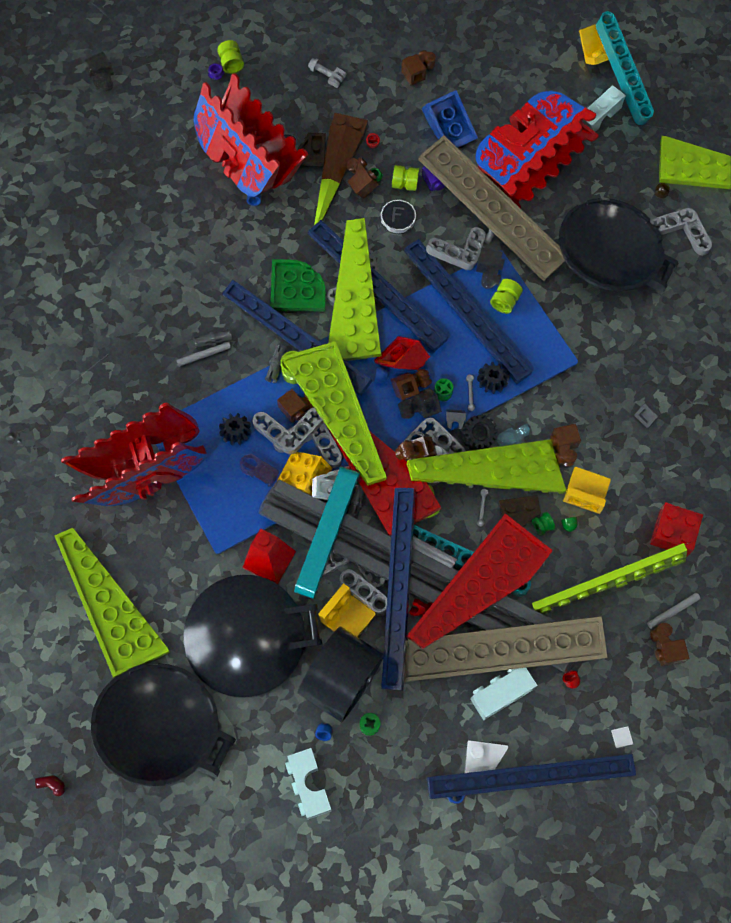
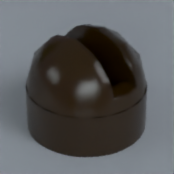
[655,182,670,198]

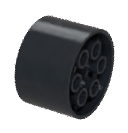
[297,626,385,723]

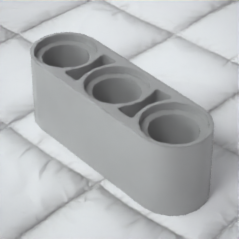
[340,569,387,616]

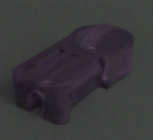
[240,454,279,487]

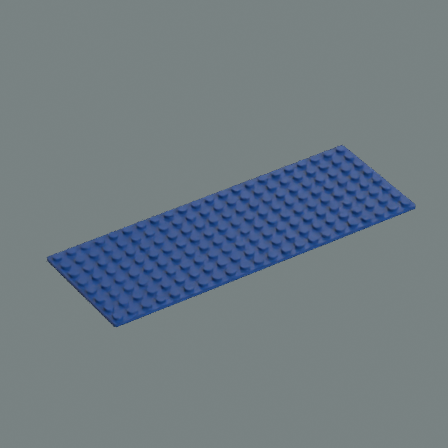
[156,250,578,554]

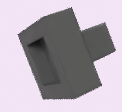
[634,401,661,428]
[446,410,466,429]

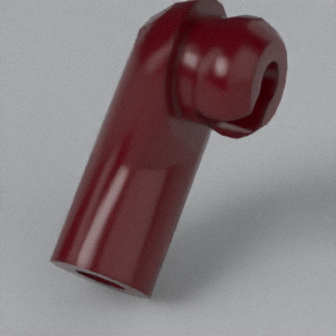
[35,775,65,796]

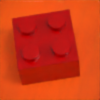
[650,502,703,557]

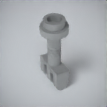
[308,58,347,88]

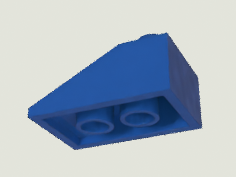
[421,90,478,148]

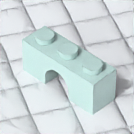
[581,85,626,132]
[285,748,331,820]

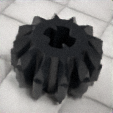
[477,362,509,394]
[219,413,252,446]

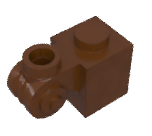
[401,50,436,86]
[346,157,379,198]
[391,369,432,400]
[277,389,314,423]
[550,424,581,467]
[395,436,437,460]
[650,623,690,667]

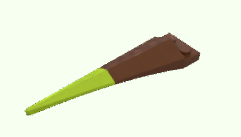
[314,113,368,225]

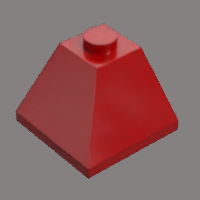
[374,336,430,370]
[243,528,296,584]

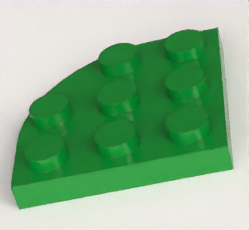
[270,259,326,312]

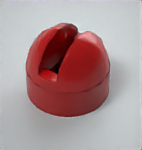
[366,133,380,149]
[562,670,581,689]

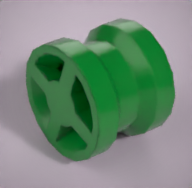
[434,378,453,402]
[532,512,555,536]
[360,713,380,736]

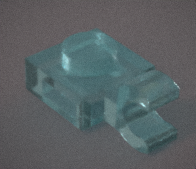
[496,424,530,446]

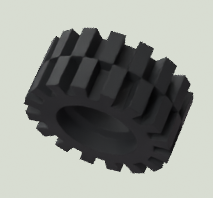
[461,415,498,450]

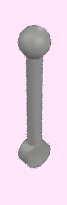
[466,375,475,411]
[477,488,488,527]

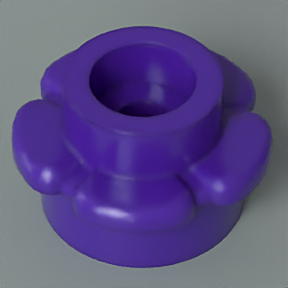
[208,63,225,80]

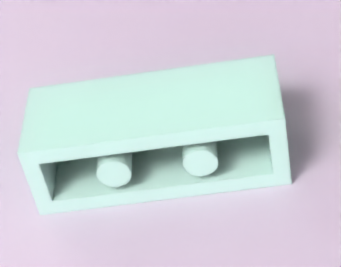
[470,668,538,721]

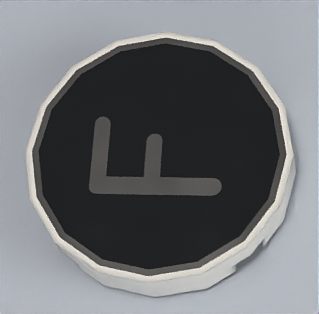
[381,200,416,233]

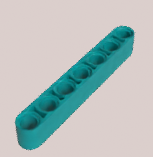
[596,11,654,125]
[294,466,360,599]
[413,525,531,597]

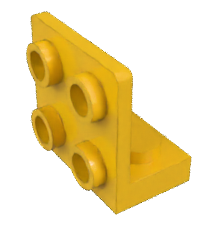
[579,21,620,65]
[277,452,333,499]
[563,467,611,514]
[318,583,376,637]

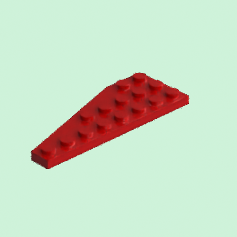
[325,424,441,536]
[407,514,553,650]

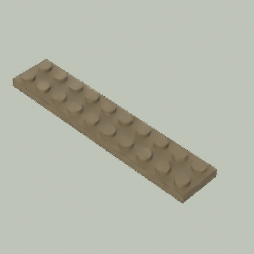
[418,136,566,281]
[404,616,608,682]

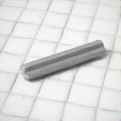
[412,536,457,568]

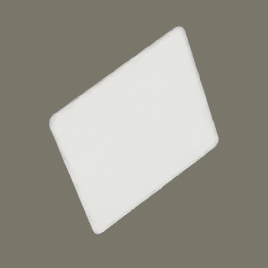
[611,726,633,748]

